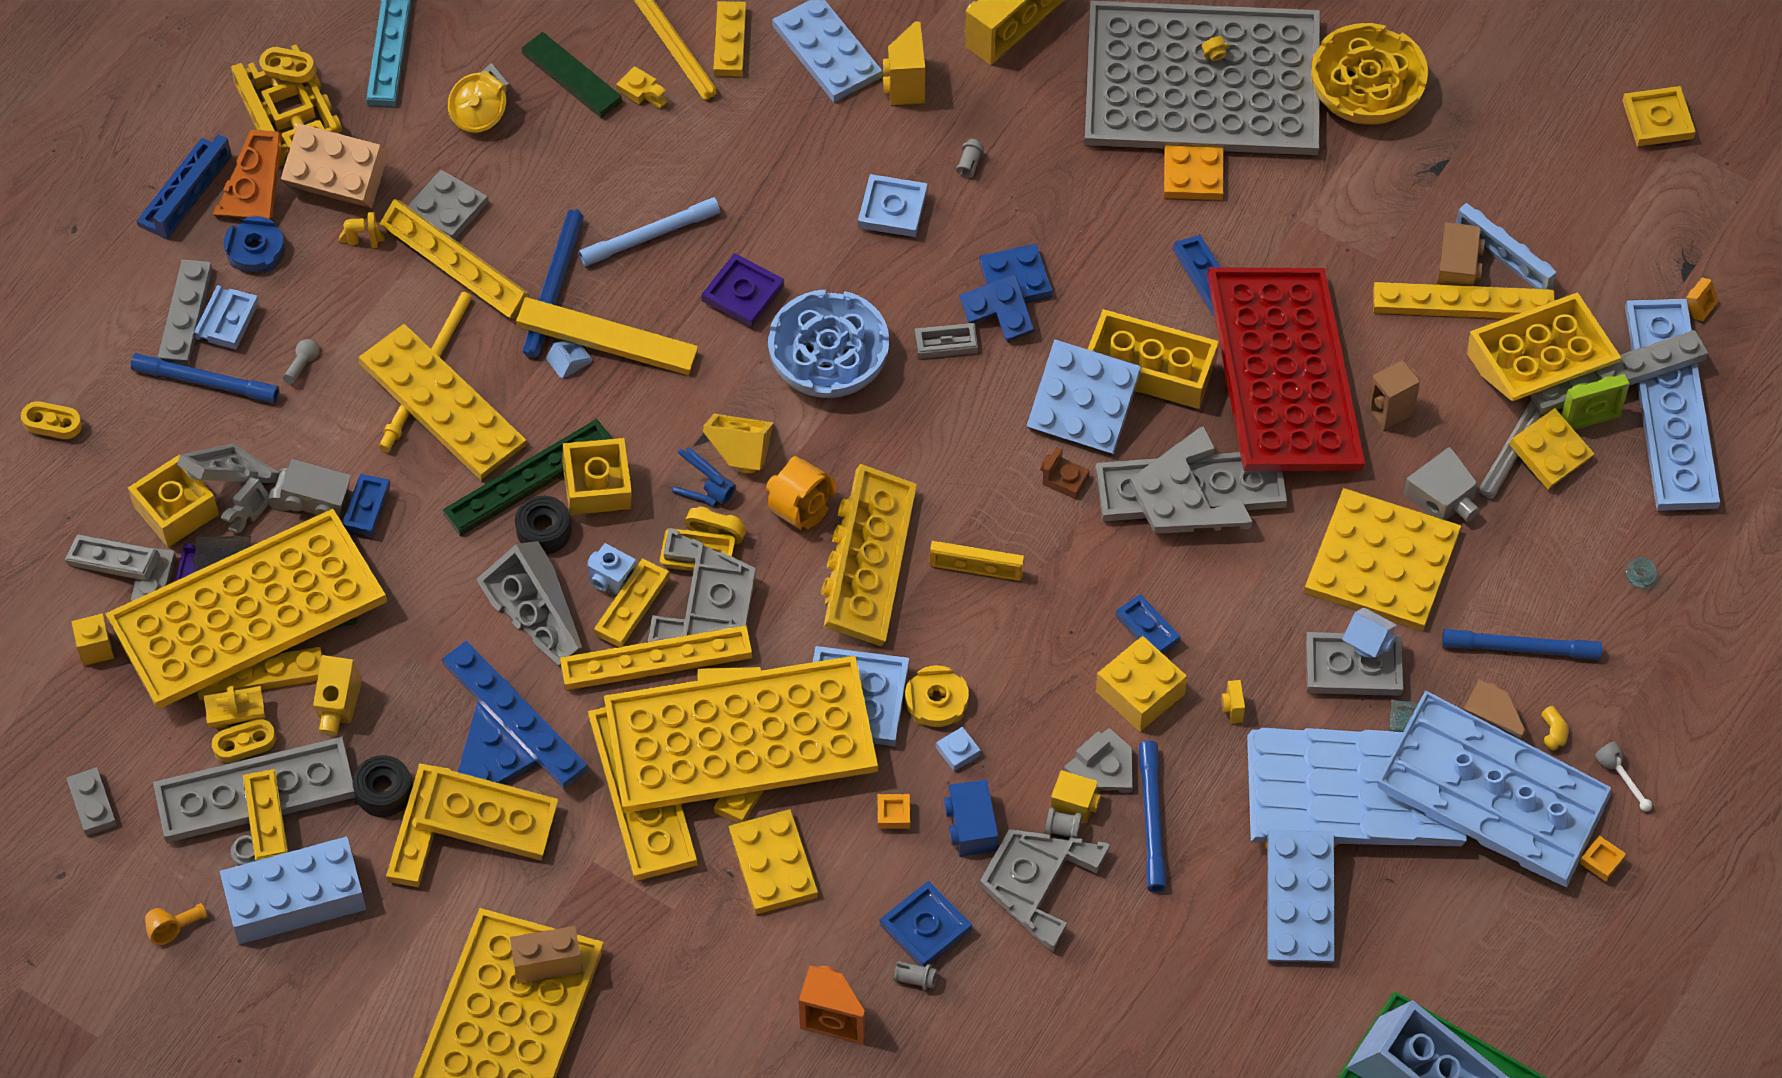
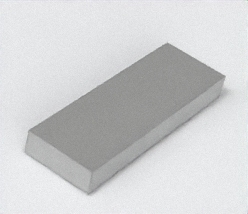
[65,534,160,581]

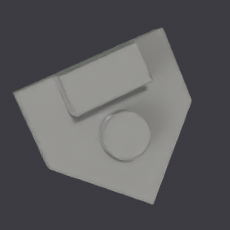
[1064,728,1132,793]

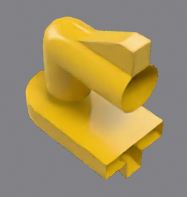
[339,212,385,248]

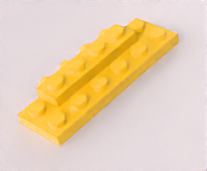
[821,464,917,647]

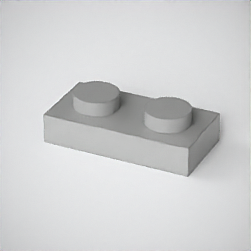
[131,548,176,601]
[66,767,117,836]

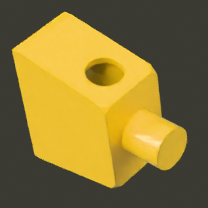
[313,655,362,736]

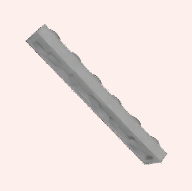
[1530,330,1708,415]

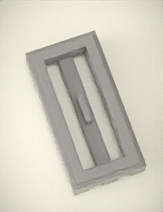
[915,323,978,359]

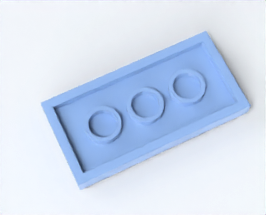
[772,0,882,102]
[1267,830,1334,963]

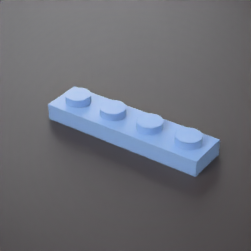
[1456,203,1557,290]

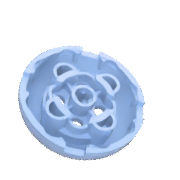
[768,290,889,398]

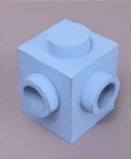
[587,543,637,596]
[1342,608,1397,658]

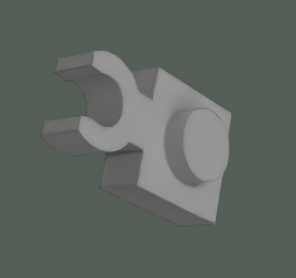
[221,477,269,534]

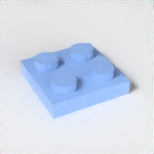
[858,174,928,237]

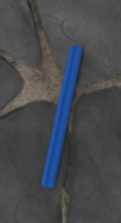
[522,209,584,358]

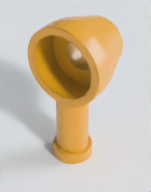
[145,903,207,945]

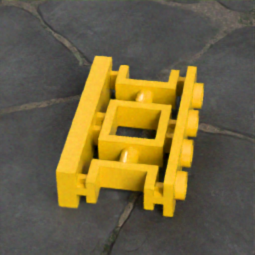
[231,44,342,167]

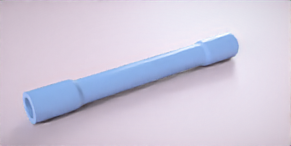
[578,197,720,267]

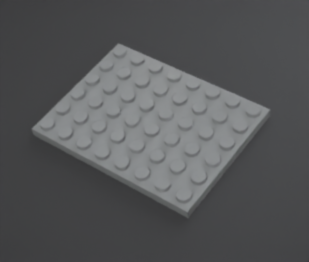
[1084,1,1320,155]

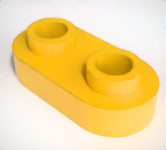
[259,47,317,83]
[21,401,82,439]
[684,507,746,545]
[212,719,276,763]

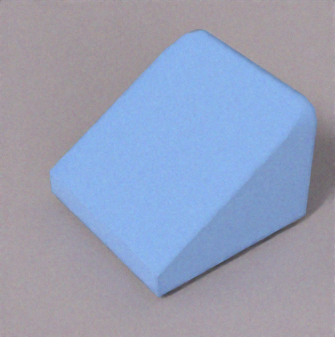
[546,341,593,378]

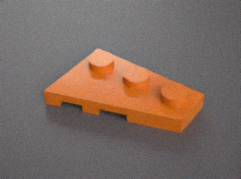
[212,129,282,220]

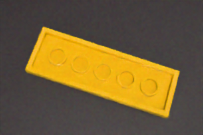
[358,324,526,480]
[588,707,698,881]

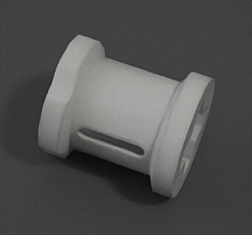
[1045,807,1082,839]

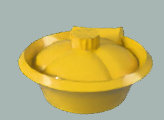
[448,71,507,133]

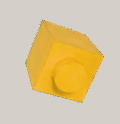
[71,614,114,666]
[1050,770,1101,823]

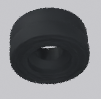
[515,495,572,554]
[353,755,412,817]

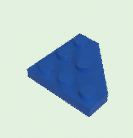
[458,679,539,785]

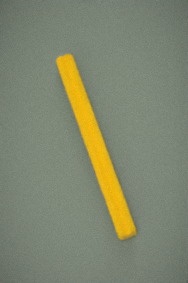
[634,0,717,100]

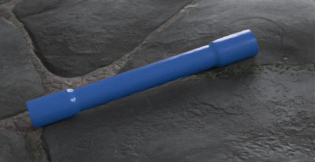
[131,353,280,404]
[1442,629,1602,660]
[1139,740,1167,893]

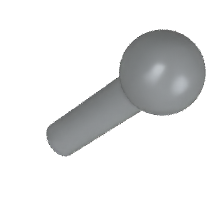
[283,339,320,384]

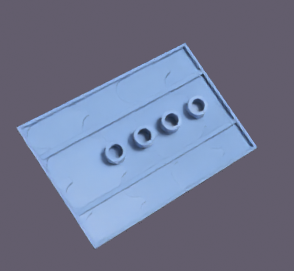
[1378,690,1612,887]
[1247,728,1466,846]

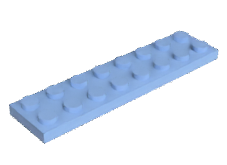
[1625,299,1720,511]

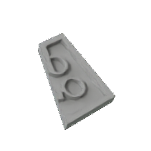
[177,443,279,483]

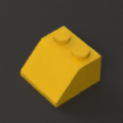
[883,22,925,105]

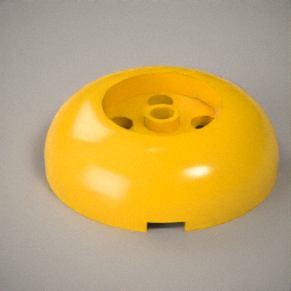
[1311,23,1428,125]

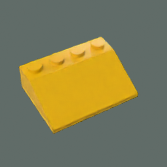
[1467,292,1621,401]

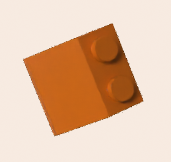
[798,965,866,1045]

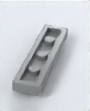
[158,259,213,367]

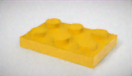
[728,809,818,915]

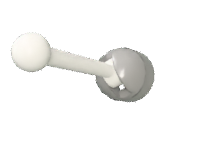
[1595,741,1653,812]

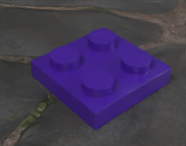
[701,253,784,327]

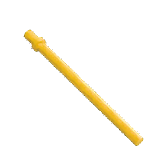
[378,292,472,453]

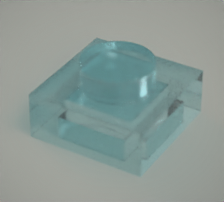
[1388,700,1418,732]

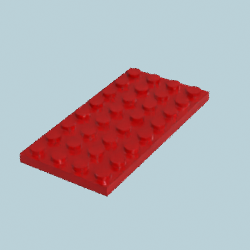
[1207,267,1365,471]

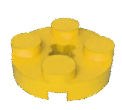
[905,665,969,727]

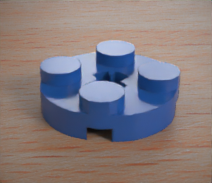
[224,216,285,272]

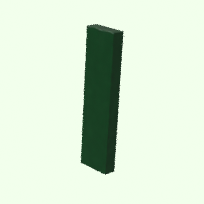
[522,32,622,118]

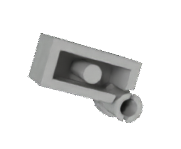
[267,459,351,519]

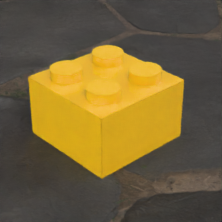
[562,438,632,515]
[128,455,219,548]
[1096,636,1187,732]

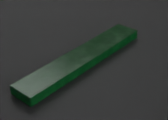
[443,419,613,536]

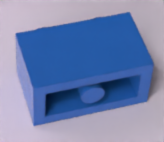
[943,779,998,857]

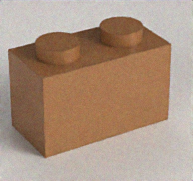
[1437,222,1485,286]
[1366,360,1420,431]
[510,926,583,984]

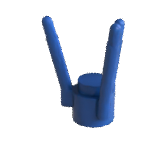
[672,448,736,507]

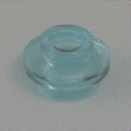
[1625,557,1657,588]

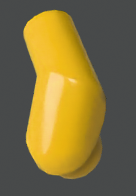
[1541,706,1569,751]

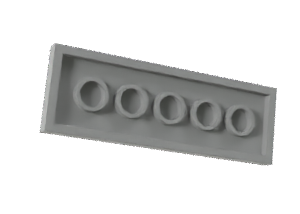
[1095,452,1287,522]
[153,737,355,843]

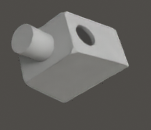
[1403,447,1480,522]

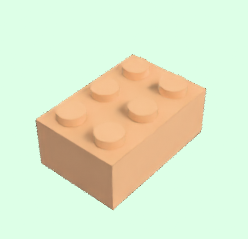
[281,123,389,208]

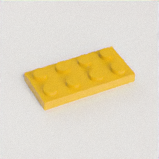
[416,766,558,861]

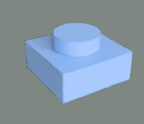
[936,727,981,772]

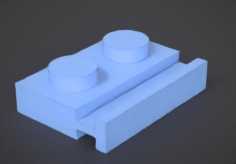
[194,285,259,350]

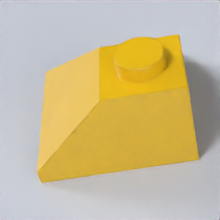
[703,414,774,473]

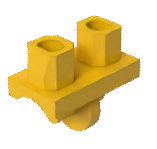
[204,686,266,730]

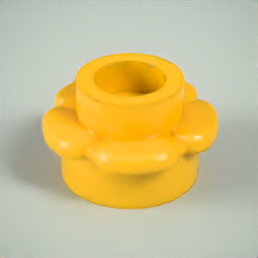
[1201,36,1229,61]

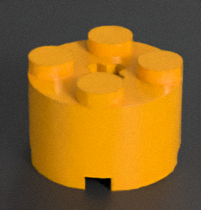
[766,456,836,530]

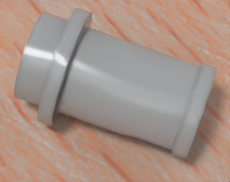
[956,139,985,178]
[894,961,938,990]

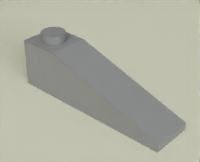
[476,541,582,665]

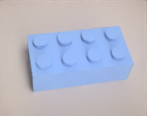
[220,837,367,945]

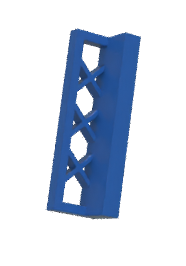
[136,134,232,239]

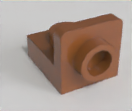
[1040,447,1090,499]

